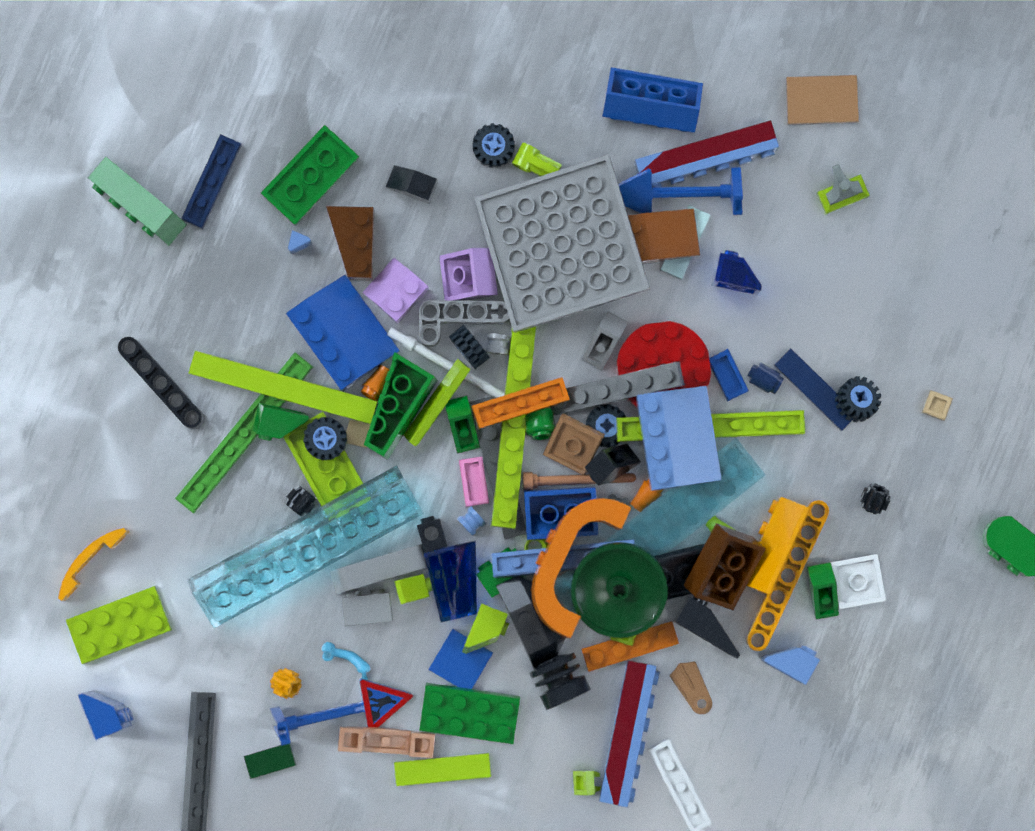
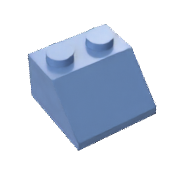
[760,645,820,685]

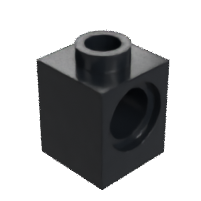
[417,516,448,553]

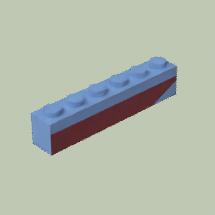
[634,120,779,188]
[599,660,660,807]

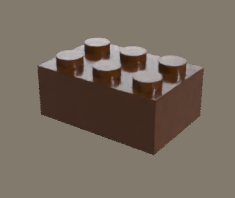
[684,523,766,611]

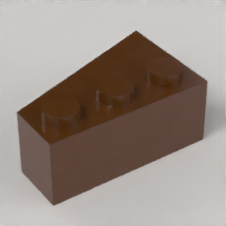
[326,206,375,281]

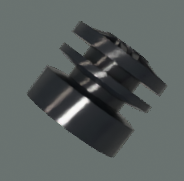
[529,652,591,710]

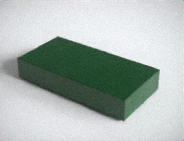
[244,744,296,779]

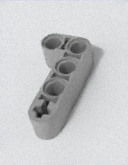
[419,300,510,347]
[330,544,428,595]

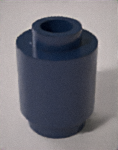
[747,362,784,394]

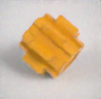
[270,668,302,699]

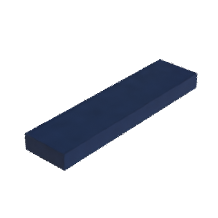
[181,134,242,229]
[774,348,853,431]

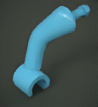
[321,642,371,680]

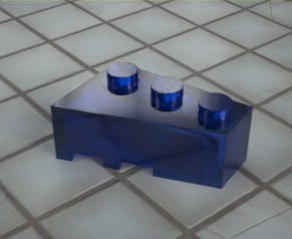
[424,541,477,623]

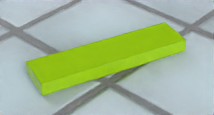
[403,358,470,446]
[394,753,491,786]

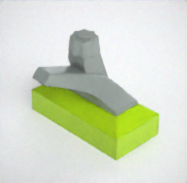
[817,164,870,215]

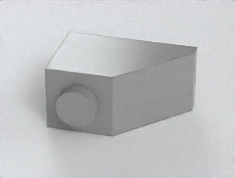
[582,311,628,370]

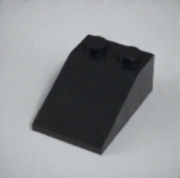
[673,596,740,659]

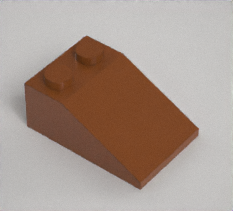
[628,209,700,264]

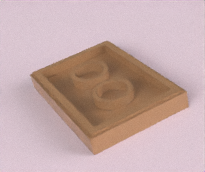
[786,75,859,125]

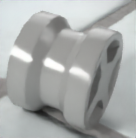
[486,333,511,355]

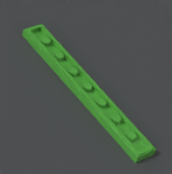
[175,352,314,514]

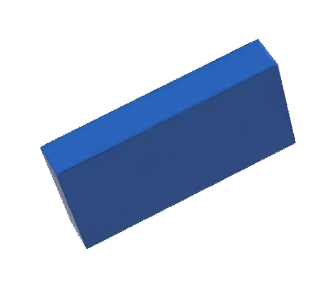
[709,349,749,402]

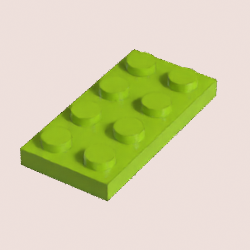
[283,412,369,517]
[66,586,172,664]

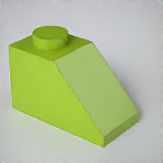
[395,574,433,604]
[462,604,510,654]

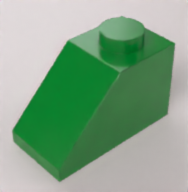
[445,395,480,454]
[252,403,309,441]
[807,563,839,620]

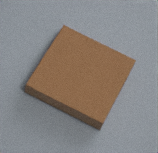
[543,413,605,476]

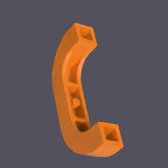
[531,499,632,639]

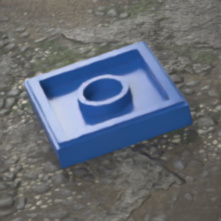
[428,629,493,689]

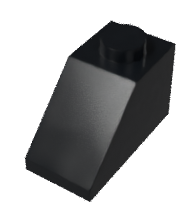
[386,165,438,204]
[585,444,641,486]

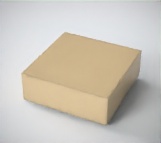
[922,390,953,421]
[346,419,370,448]

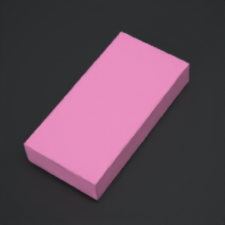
[459,457,489,507]

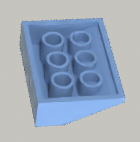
[636,386,722,491]

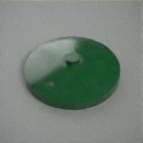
[571,542,668,638]

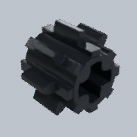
[860,483,891,514]
[285,485,316,517]

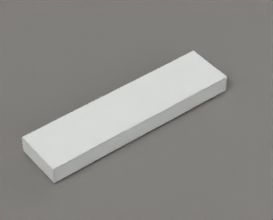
[648,739,713,831]

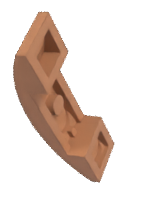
[338,727,435,758]

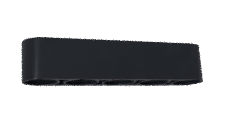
[118,336,205,429]

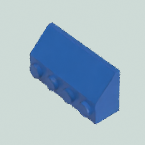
[602,67,703,133]

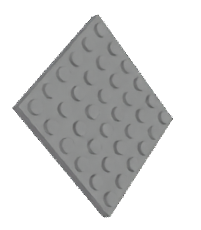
[474,154,650,333]

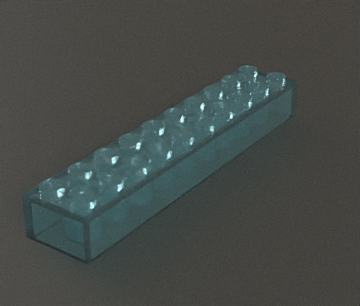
[554,438,765,623]
[188,465,423,628]

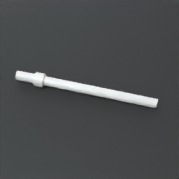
[387,327,505,398]

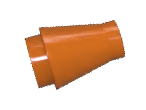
[361,365,389,401]
[630,479,664,512]

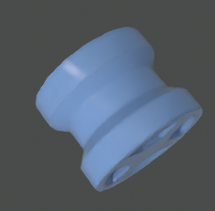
[457,507,487,536]

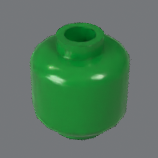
[525,408,556,441]

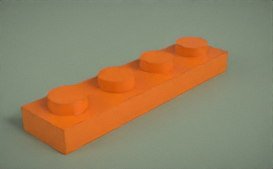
[472,377,570,429]
[581,621,679,672]

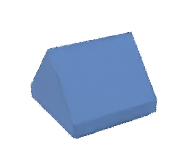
[288,230,312,254]

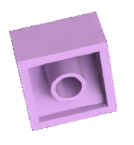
[440,248,498,301]
[362,258,429,324]

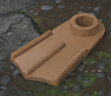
[669,661,712,714]

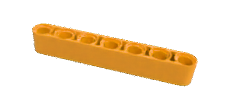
[746,500,829,651]

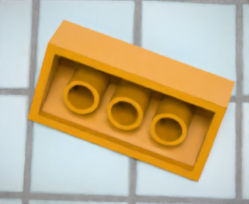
[747,497,809,595]

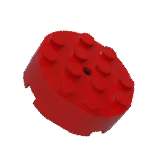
[616,321,711,409]

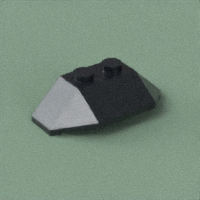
[496,576,566,670]

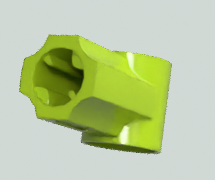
[512,142,562,177]

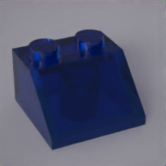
[711,250,762,296]

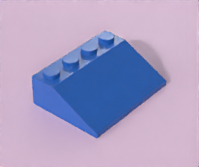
[286,275,400,392]

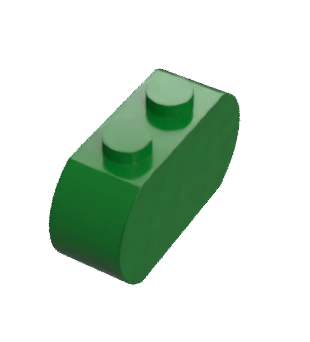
[982,516,1035,577]

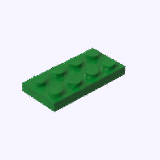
[261,125,360,226]
[419,683,520,744]

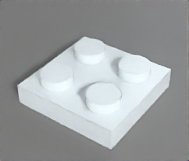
[830,554,886,609]

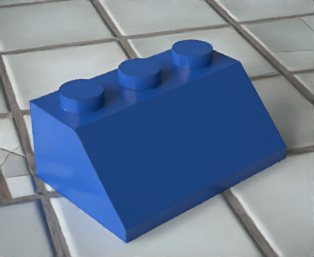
[524,486,599,540]
[78,691,134,740]

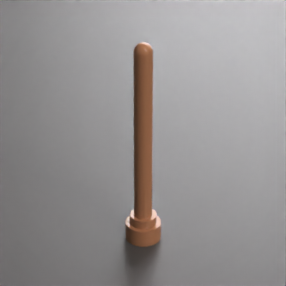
[523,472,636,491]

